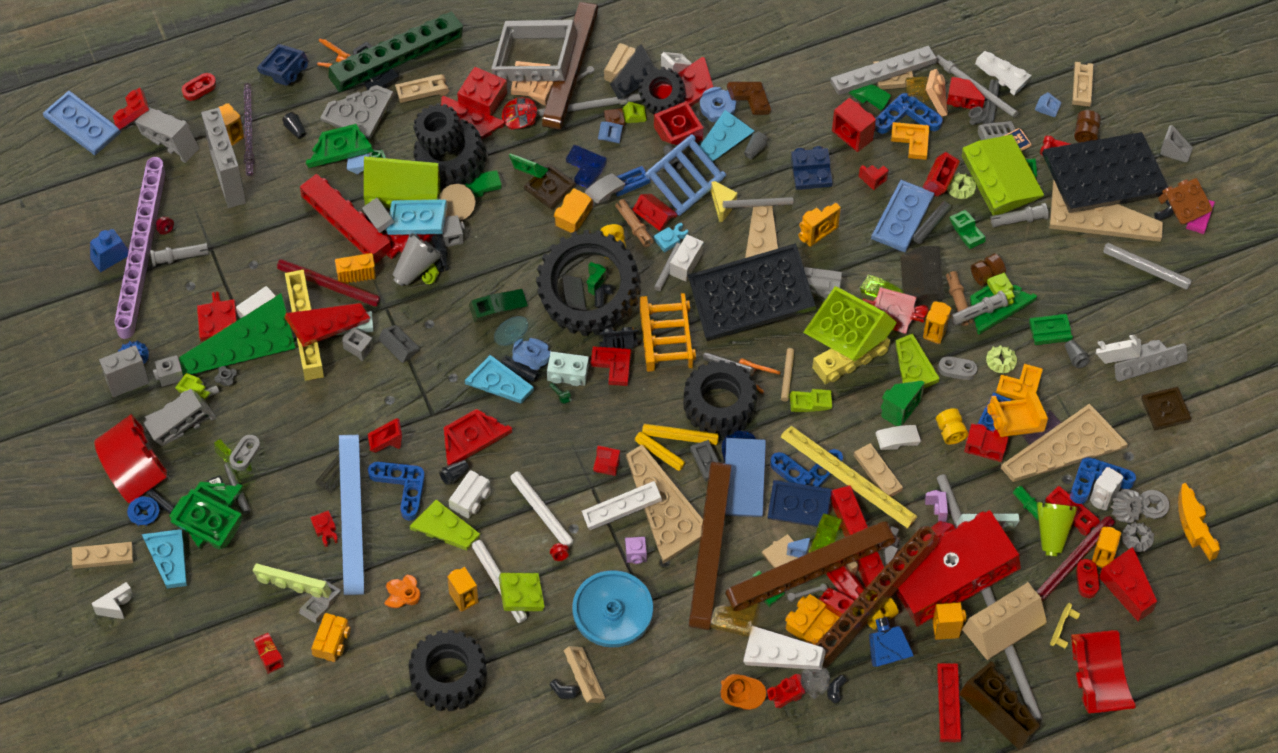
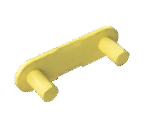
[1050,603,1080,649]

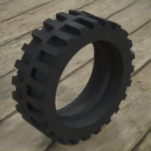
[536,230,641,336]

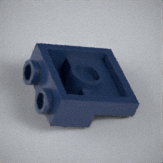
[257,44,309,86]
[791,146,833,190]

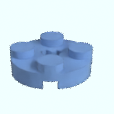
[700,87,736,122]
[512,338,551,370]

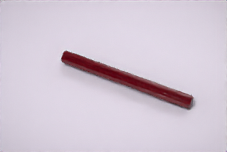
[277,259,380,307]
[1036,516,1115,600]

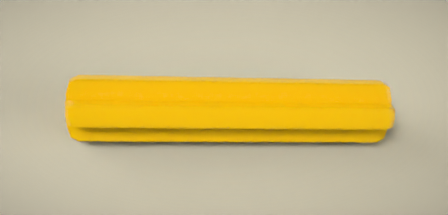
[635,432,685,471]

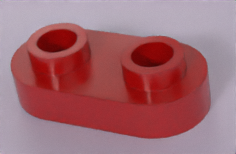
[182,73,216,101]
[1076,559,1099,598]

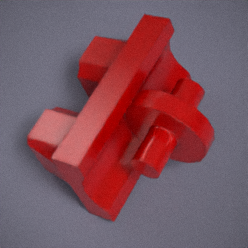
[767,674,805,708]

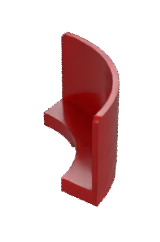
[94,414,167,503]
[1071,630,1136,714]

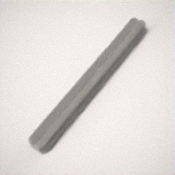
[1103,243,1192,289]

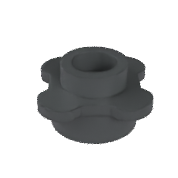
[969,107,987,125]
[215,366,237,386]

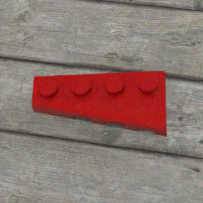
[285,303,370,347]

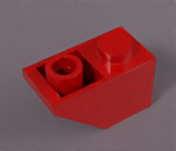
[947,77,985,109]

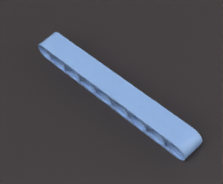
[339,435,364,595]

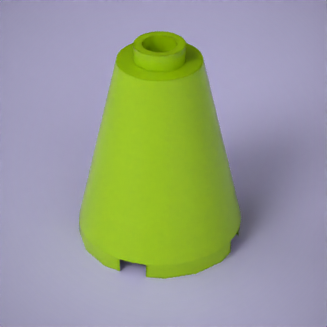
[1037,502,1077,556]

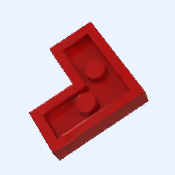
[113,87,149,130]
[591,347,631,386]

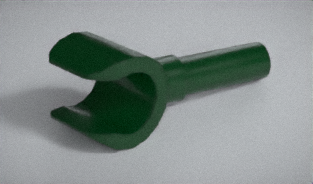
[549,383,572,404]

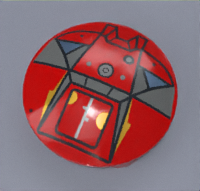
[502,97,537,130]

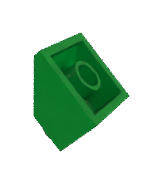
[881,380,925,426]

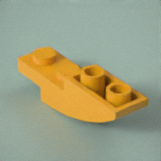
[1178,483,1220,561]

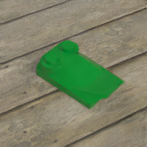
[169,489,243,549]

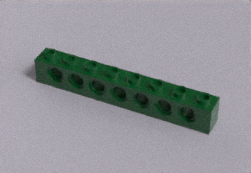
[328,11,463,93]

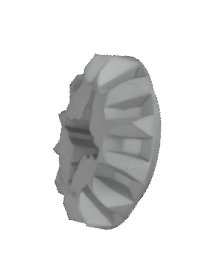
[1140,490,1169,520]
[1122,522,1154,552]

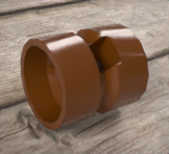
[1074,110,1101,143]
[970,253,1006,286]

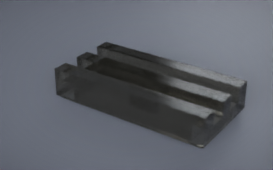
[315,454,340,494]

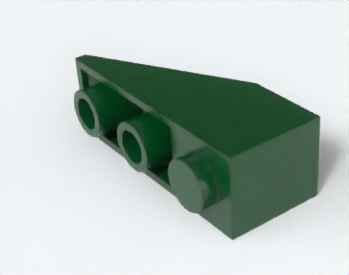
[469,289,528,323]

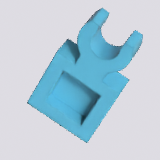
[654,223,688,253]

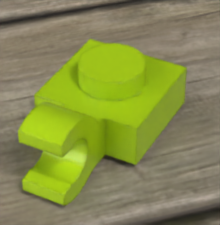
[987,273,1015,305]
[175,373,210,399]

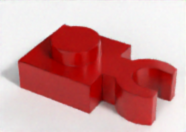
[310,510,338,547]

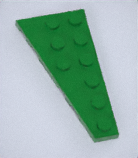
[179,293,295,376]

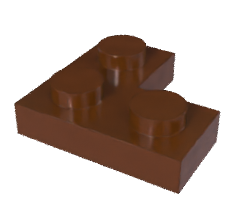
[727,82,771,115]

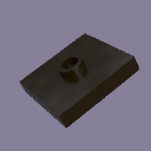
[524,163,576,210]
[1141,386,1192,431]

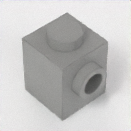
[442,215,465,247]
[153,355,183,387]

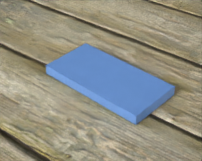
[43,91,121,155]
[871,180,935,252]
[725,438,766,517]

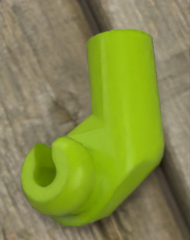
[422,263,439,284]

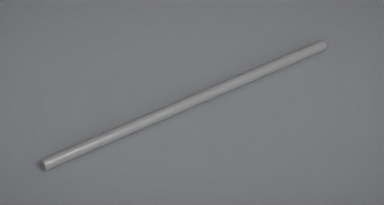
[937,474,1042,722]

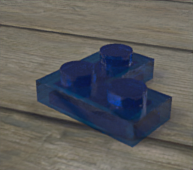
[566,145,607,188]

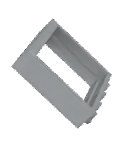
[491,20,577,81]
[201,108,246,208]

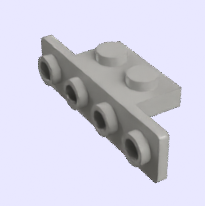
[1115,340,1187,381]

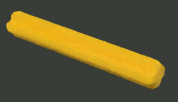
[642,424,719,445]

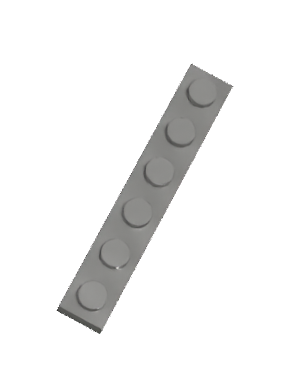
[830,46,936,95]

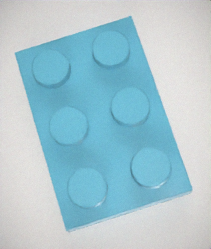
[386,200,448,235]

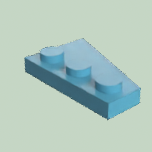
[695,110,754,162]
[465,355,534,403]
[142,529,187,588]

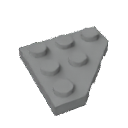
[320,85,394,140]

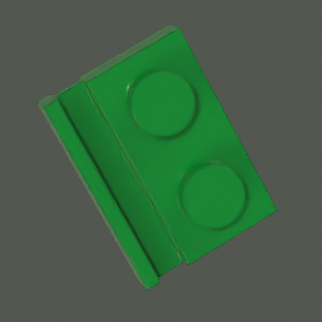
[1029,314,1073,345]

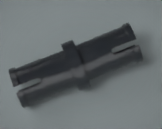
[431,234,449,272]
[501,355,540,382]

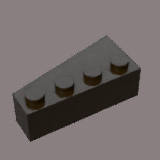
[959,661,1040,750]

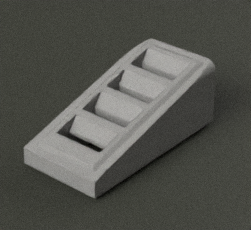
[977,121,1016,140]

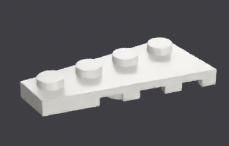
[743,626,826,670]

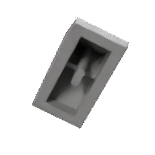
[1160,125,1193,162]

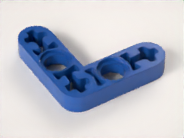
[875,93,942,134]
[770,449,843,487]
[1070,457,1136,504]
[368,462,425,521]

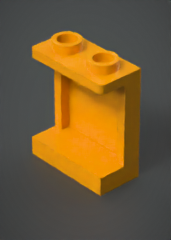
[987,390,1048,437]

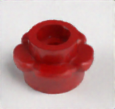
[549,543,569,561]

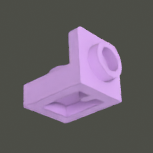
[925,490,948,522]
[625,537,647,564]

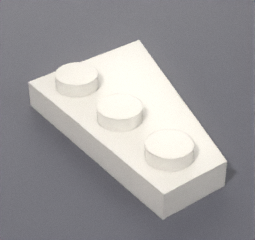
[975,51,1031,96]

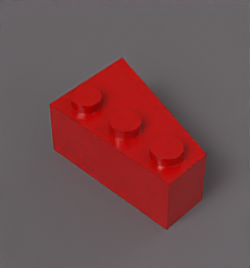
[1099,547,1157,622]

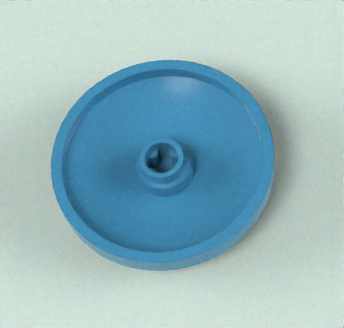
[573,571,653,647]

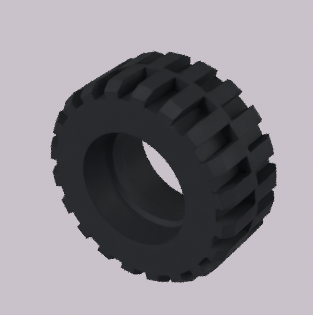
[413,119,487,190]
[683,360,757,436]
[408,630,487,711]

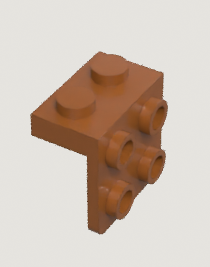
[1158,178,1212,225]

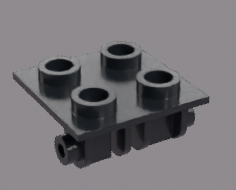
[598,327,638,349]

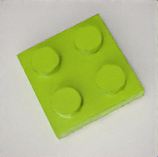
[498,573,544,611]

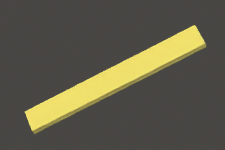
[781,426,917,528]

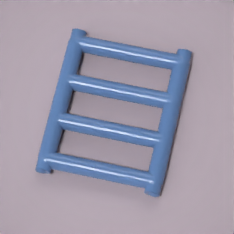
[644,134,726,216]

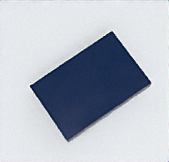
[767,480,832,528]

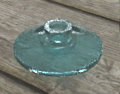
[494,316,528,346]

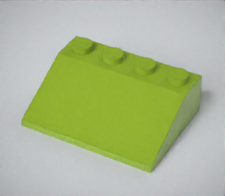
[962,134,1044,216]
[364,156,441,209]
[803,286,897,362]

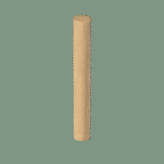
[781,348,795,401]

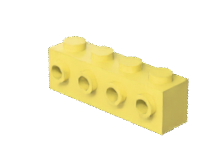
[812,337,890,384]

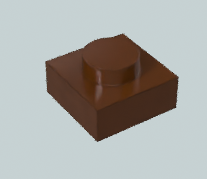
[604,108,625,127]

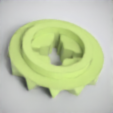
[947,172,976,199]
[986,345,1017,373]

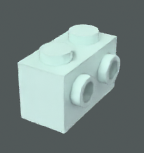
[547,352,589,386]

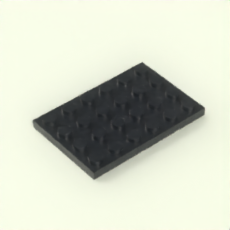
[1042,132,1168,213]
[688,243,816,341]

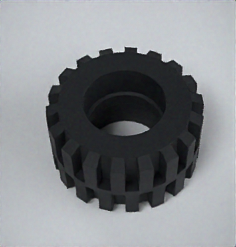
[638,67,686,114]
[413,103,464,154]

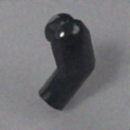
[1154,200,1174,221]
[595,284,614,308]
[827,675,847,704]
[549,679,580,699]

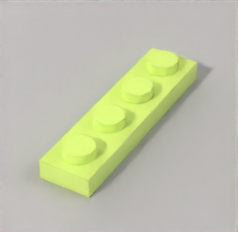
[253,564,332,598]

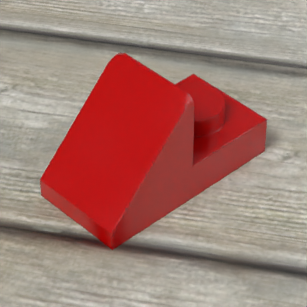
[368,418,402,453]

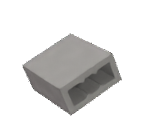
[99,345,149,397]

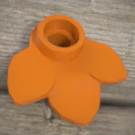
[384,574,421,608]

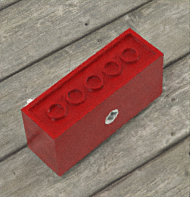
[889,510,1021,627]

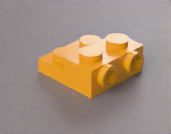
[798,203,841,247]
[785,594,840,645]

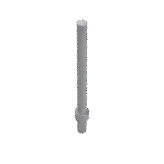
[936,55,1018,118]
[536,93,641,117]

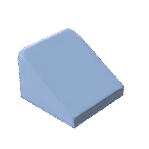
[347,153,370,174]

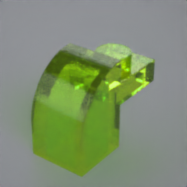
[809,513,842,553]

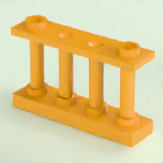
[639,293,696,372]

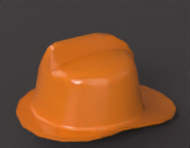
[720,674,766,710]

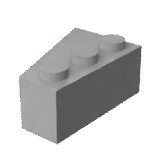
[135,107,200,163]
[144,389,216,446]

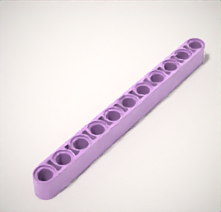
[115,157,165,339]

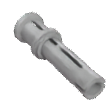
[991,203,1048,228]
[150,243,209,267]
[950,291,1008,326]

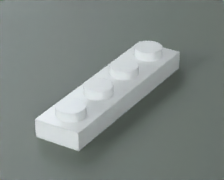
[582,481,662,530]

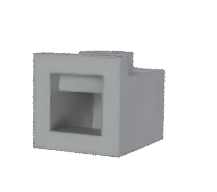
[342,327,374,361]

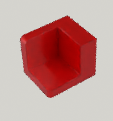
[859,165,889,190]
[593,446,620,476]

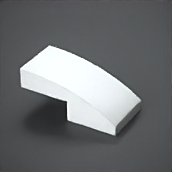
[876,425,921,450]

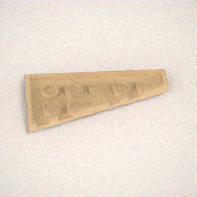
[1049,180,1163,242]

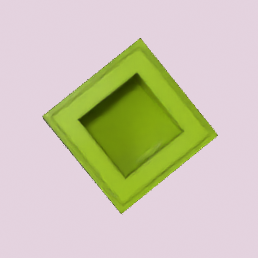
[622,102,646,123]

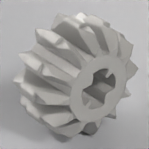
[1110,489,1144,523]

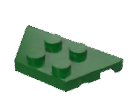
[306,124,374,168]
[970,285,1037,335]
[189,482,244,549]

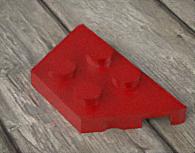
[652,57,713,107]
[441,96,505,139]
[443,409,512,466]

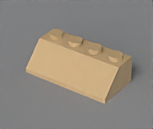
[962,582,1047,660]

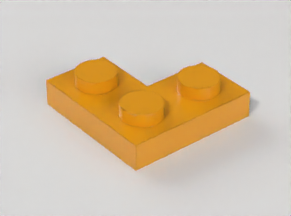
[891,122,929,160]
[996,364,1043,400]

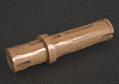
[615,200,654,247]
[946,271,973,326]

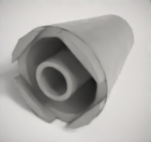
[393,233,442,286]

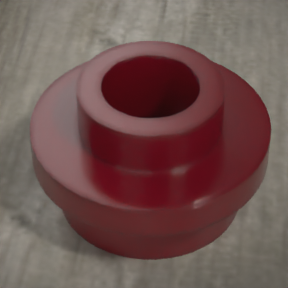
[156,216,174,235]

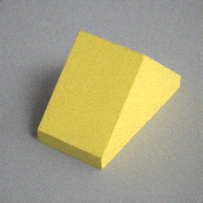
[711,181,737,222]

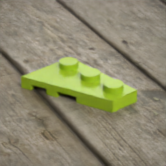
[895,333,940,388]
[410,500,480,551]

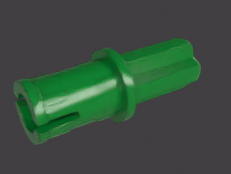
[1013,486,1039,521]

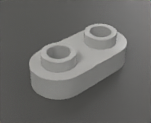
[938,357,977,380]
[230,435,260,471]

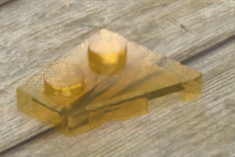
[710,603,758,637]

